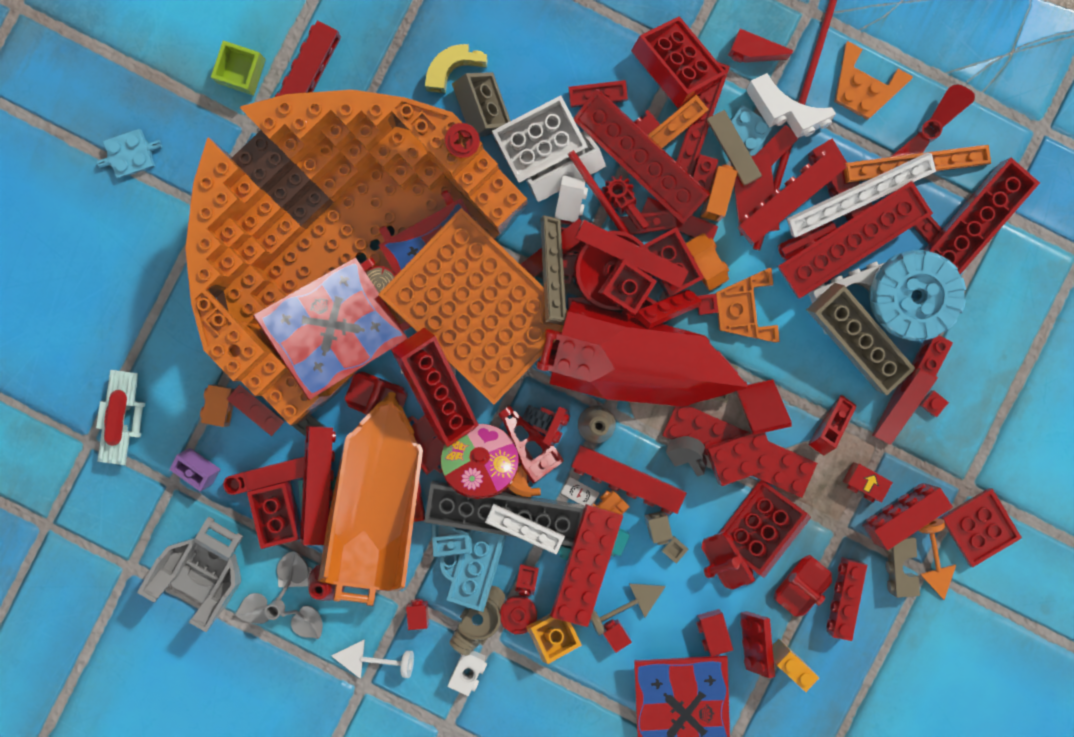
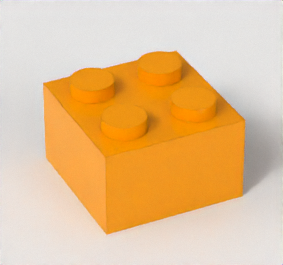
[526,613,582,664]

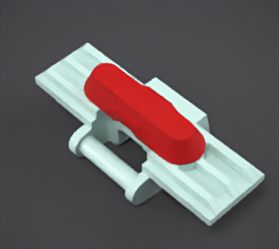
[96,370,146,465]

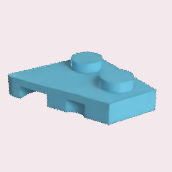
[432,524,472,557]

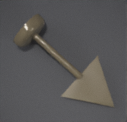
[590,583,666,636]

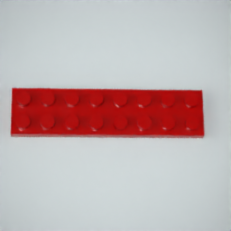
[573,89,711,224]
[777,181,933,299]
[662,405,818,498]

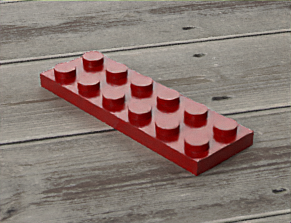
[550,504,623,627]

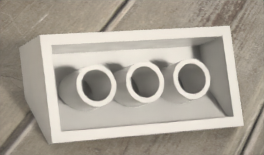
[526,131,606,202]

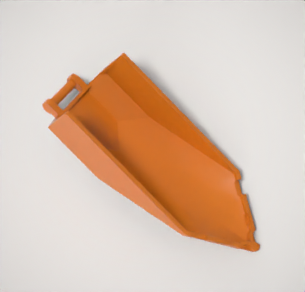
[318,392,423,606]

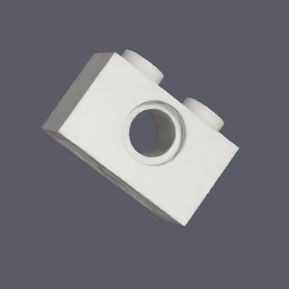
[448,650,487,696]

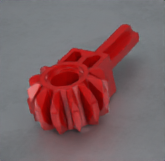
[602,175,649,232]

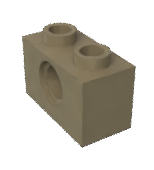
[644,511,673,545]

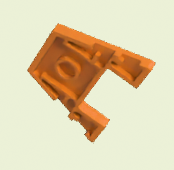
[834,41,913,120]
[715,268,780,343]

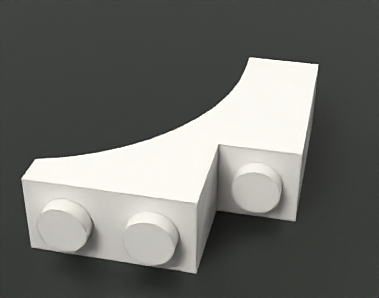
[746,73,836,139]

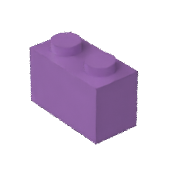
[169,448,221,492]

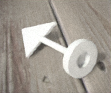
[331,639,414,679]

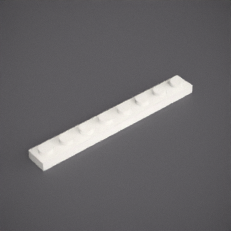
[787,152,936,238]

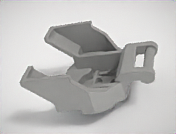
[137,517,243,632]

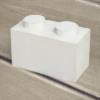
[555,175,588,222]

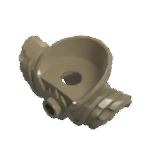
[449,586,505,656]

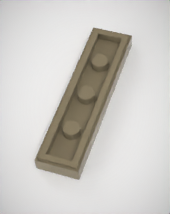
[707,110,762,186]

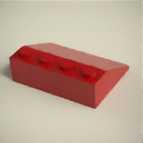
[631,16,727,108]
[720,480,811,578]

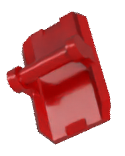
[345,372,408,415]
[701,531,755,589]
[774,555,832,617]

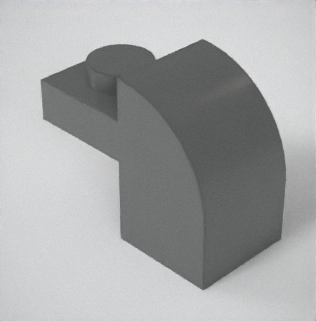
[666,436,707,477]

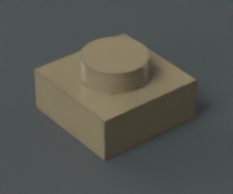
[661,536,689,564]

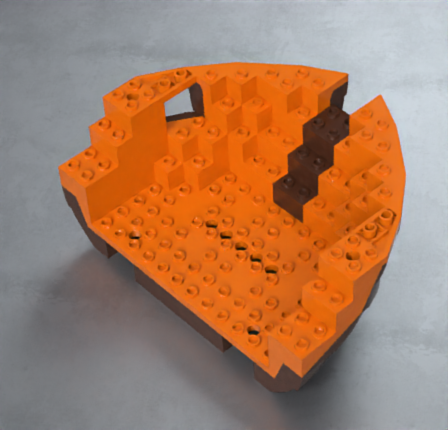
[185,90,528,425]

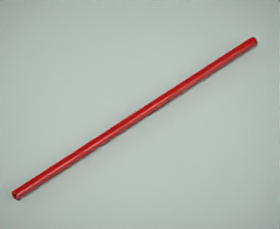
[753,0,837,251]

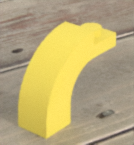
[425,44,488,93]

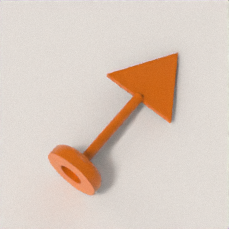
[918,518,956,600]

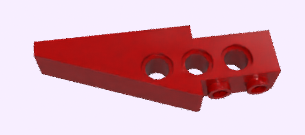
[872,335,953,445]

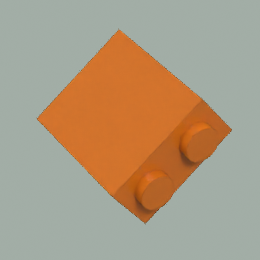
[700,165,738,222]

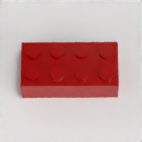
[862,483,953,551]

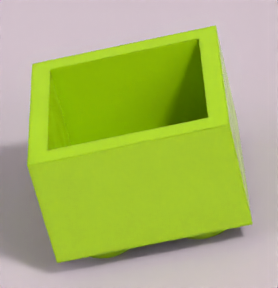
[211,40,266,96]

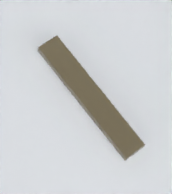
[540,215,566,325]

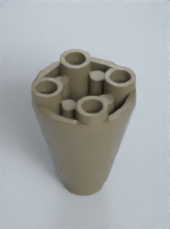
[578,405,616,443]

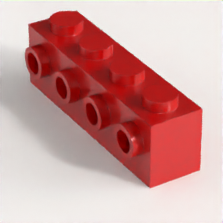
[827,557,868,641]

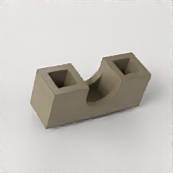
[885,536,920,598]

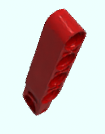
[223,457,304,495]

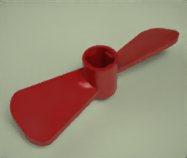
[891,84,975,157]

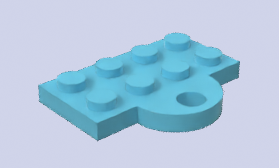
[440,529,506,612]

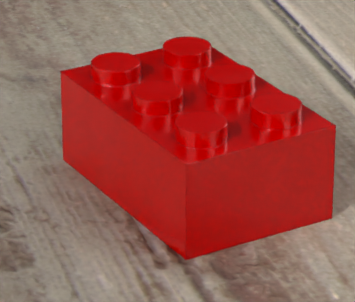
[644,227,704,298]
[705,431,777,486]
[247,481,301,549]

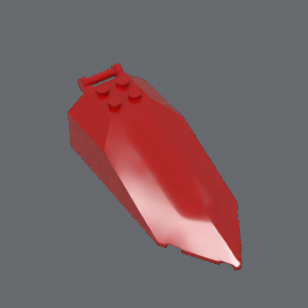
[537,300,747,407]

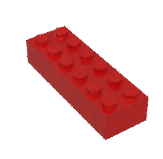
[391,328,479,447]

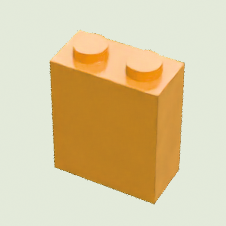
[773,639,819,692]

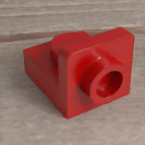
[515,564,539,596]

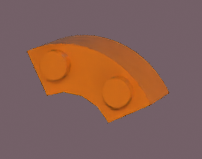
[686,233,729,291]

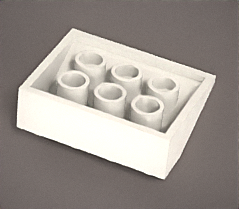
[492,96,588,183]

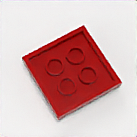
[941,488,1022,567]

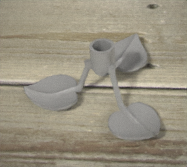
[235,551,323,639]

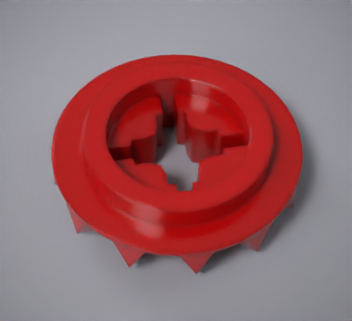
[445,123,480,159]

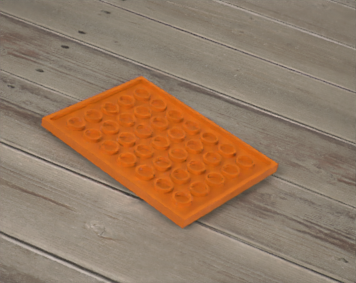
[378,208,568,405]

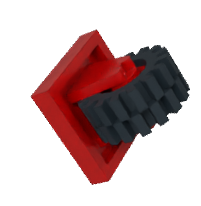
[522,405,571,446]

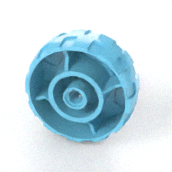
[869,250,966,341]

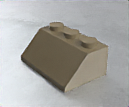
[452,72,511,137]

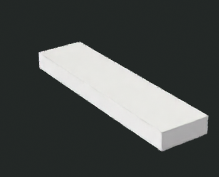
[485,504,565,555]

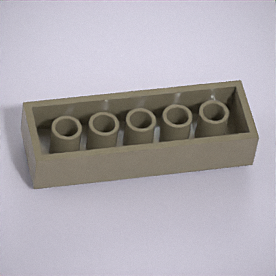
[806,283,915,395]

